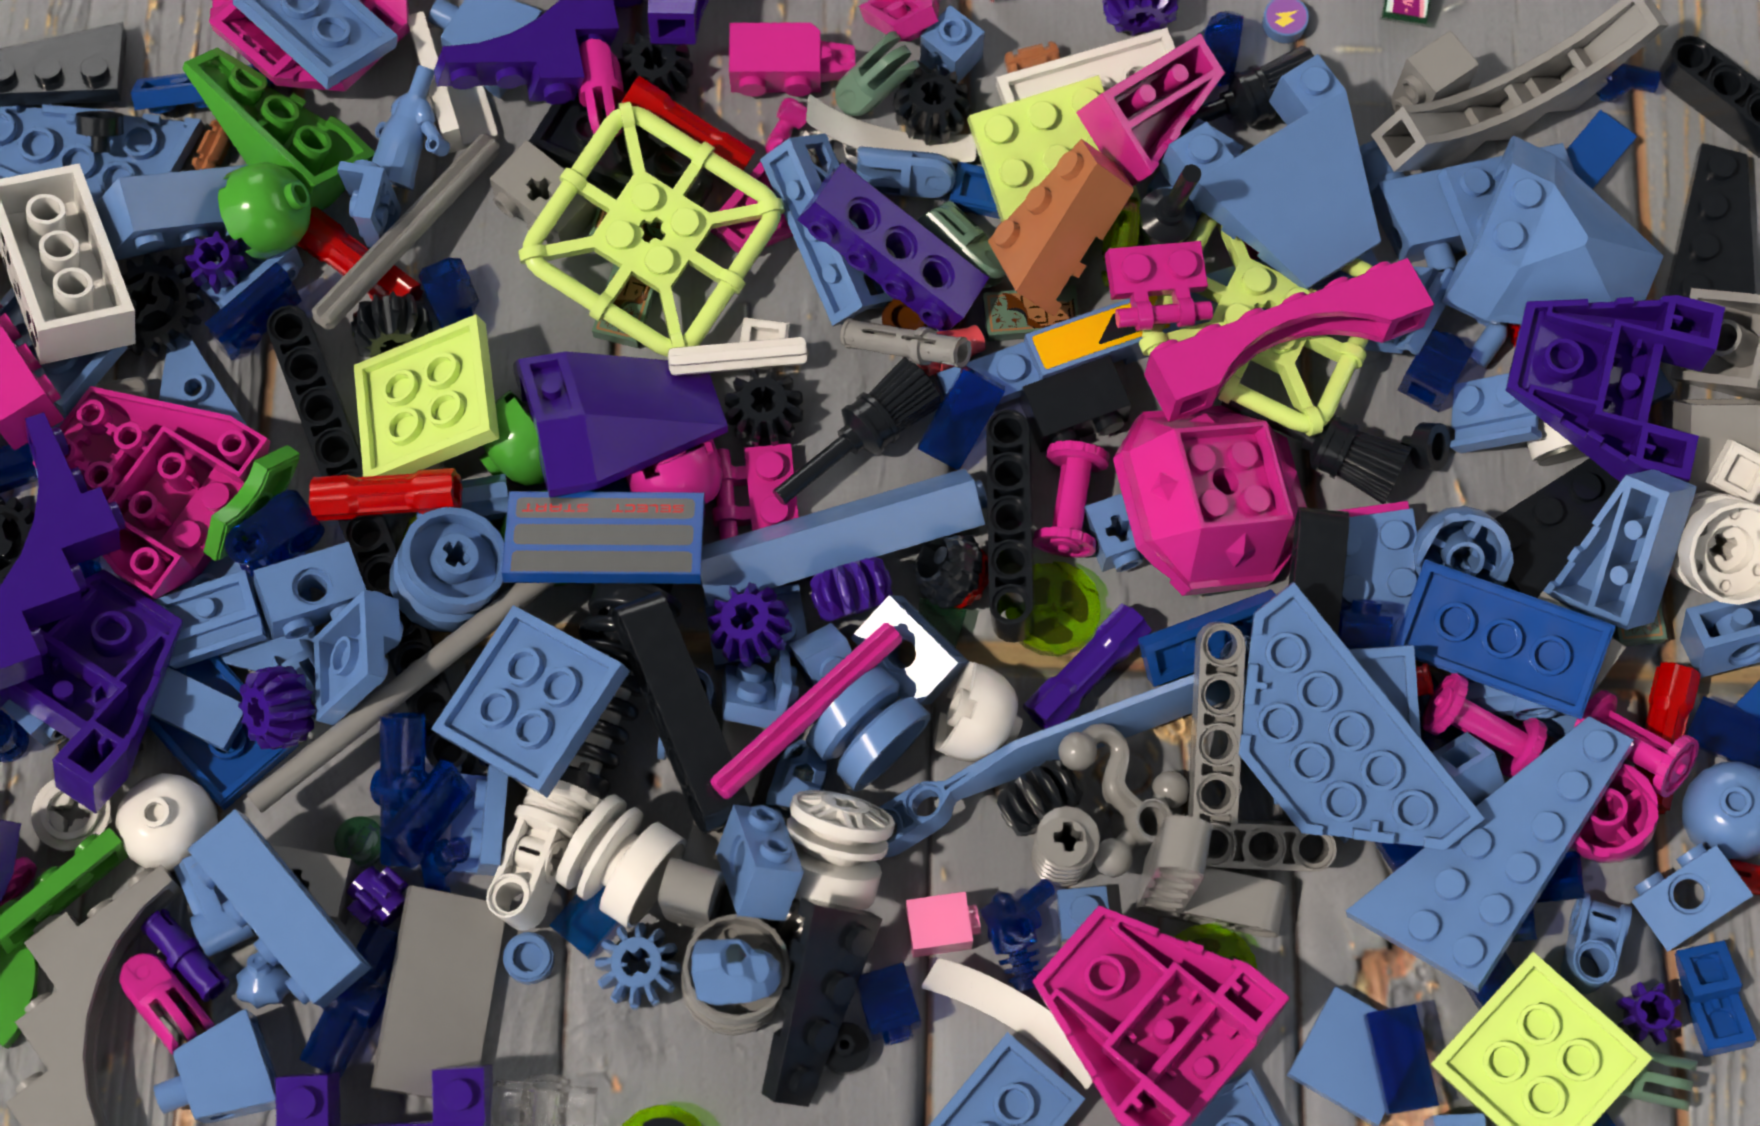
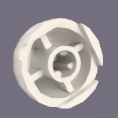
[933,662,1023,762]
[115,773,219,872]

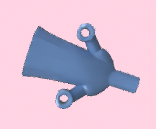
[371,65,450,191]

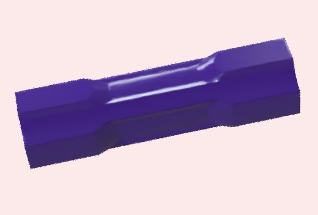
[1023,603,1152,730]

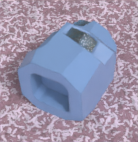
[765,739,828,818]
[692,939,782,1005]

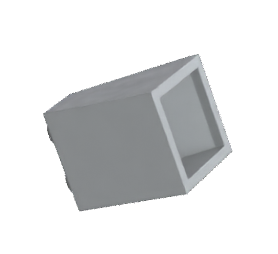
[1663,399,1760,505]

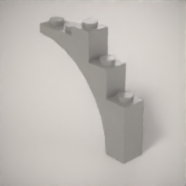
[1371,0,1669,172]
[6,865,183,1126]

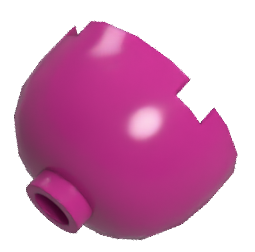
[625,440,723,515]
[1571,764,1659,863]

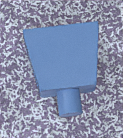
[428,0,542,99]
[1372,168,1465,272]
[154,1009,277,1124]

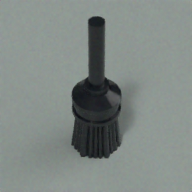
[1180,46,1314,132]
[1122,164,1201,247]
[773,357,942,505]
[1221,400,1412,504]

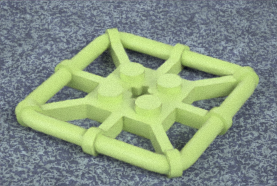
[518,102,785,357]
[1139,212,1372,437]

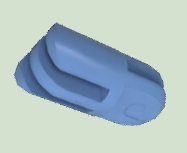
[856,146,956,199]

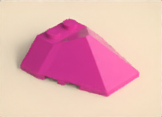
[1033,905,1290,1126]

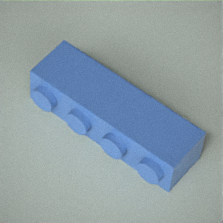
[187,809,372,1008]

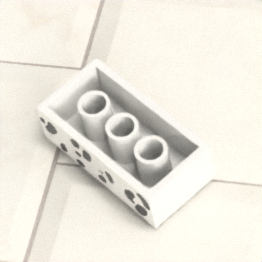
[0,163,136,365]

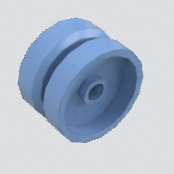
[389,507,504,632]
[806,666,931,792]

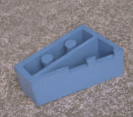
[95,164,251,260]
[1544,469,1697,630]

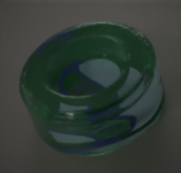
[334,816,387,868]

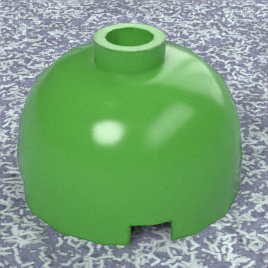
[218,162,311,260]
[479,390,545,486]

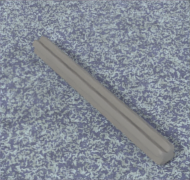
[312,133,500,330]

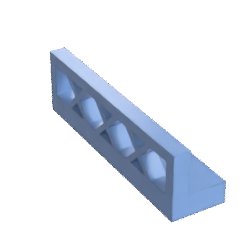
[760,133,894,326]

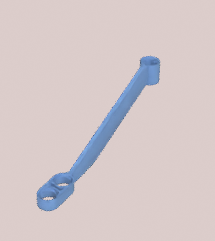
[880,636,1251,857]

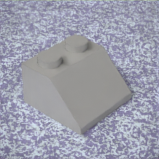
[1670,288,1760,399]

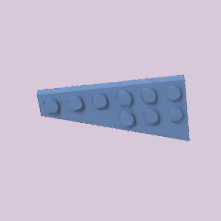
[0,104,205,203]
[1346,716,1634,993]

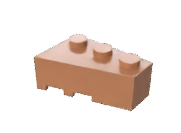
[987,139,1134,316]

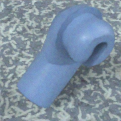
[1466,319,1508,368]

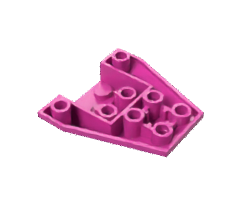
[32,386,271,599]

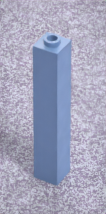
[701,468,987,606]

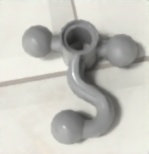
[1058,723,1189,877]

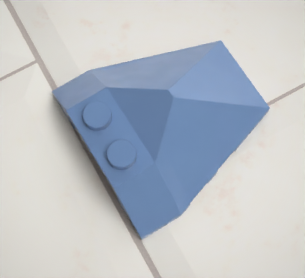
[1441,136,1663,325]

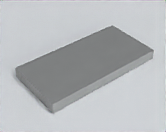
[370,885,505,1099]

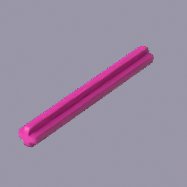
[710,623,903,799]

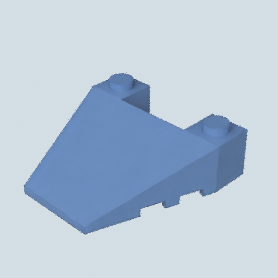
[1159,54,1381,290]

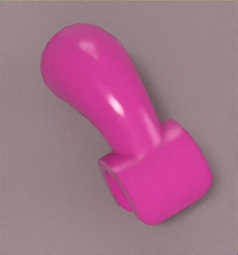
[765,97,807,154]

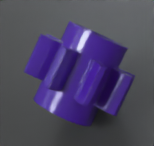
[185,231,248,294]
[347,866,409,928]
[1616,982,1682,1045]

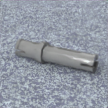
[840,318,972,368]

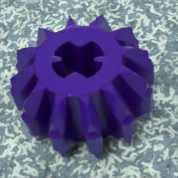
[1103,0,1179,36]
[810,557,893,622]
[707,581,792,668]
[238,665,316,750]

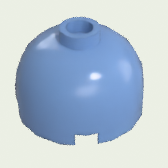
[1413,506,1514,586]
[1682,762,1760,862]

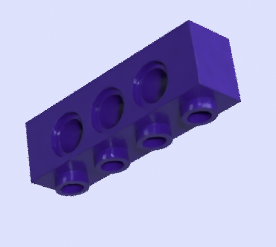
[797,163,989,331]

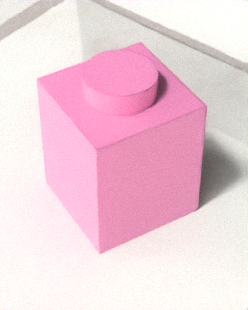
[905,891,981,958]

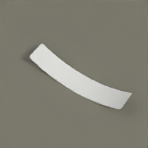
[806,95,976,163]
[921,958,1093,1089]

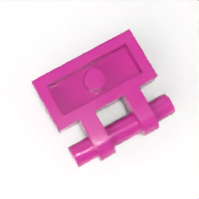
[1105,241,1213,331]
[712,443,799,540]

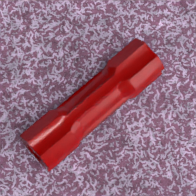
[618,76,756,171]
[297,206,423,301]
[309,468,463,521]
[1634,662,1701,814]

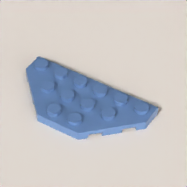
[1238,582,1485,850]

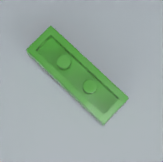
[0,827,128,954]

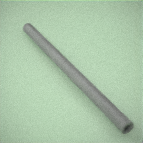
[247,583,555,813]

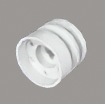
[1670,491,1760,605]
[786,790,895,910]
[556,794,687,929]

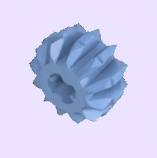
[595,922,681,1010]

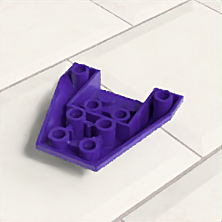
[513,351,728,497]

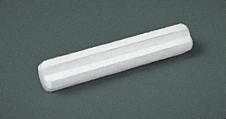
[668,337,808,376]

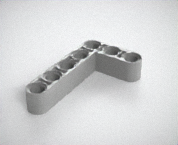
[1188,621,1337,872]
[658,720,768,929]
[1136,815,1287,938]

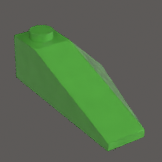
[182,47,375,211]

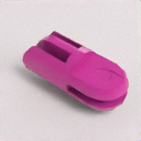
[578,39,624,137]
[119,953,215,1055]

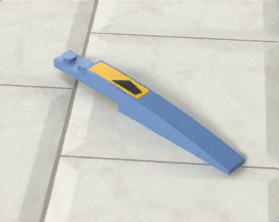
[936,250,1378,421]

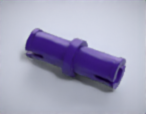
[141,909,230,1002]

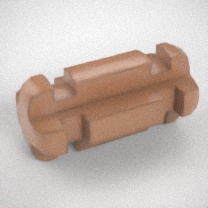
[1005,41,1060,73]
[192,119,231,170]

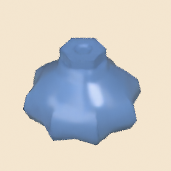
[236,951,291,1009]

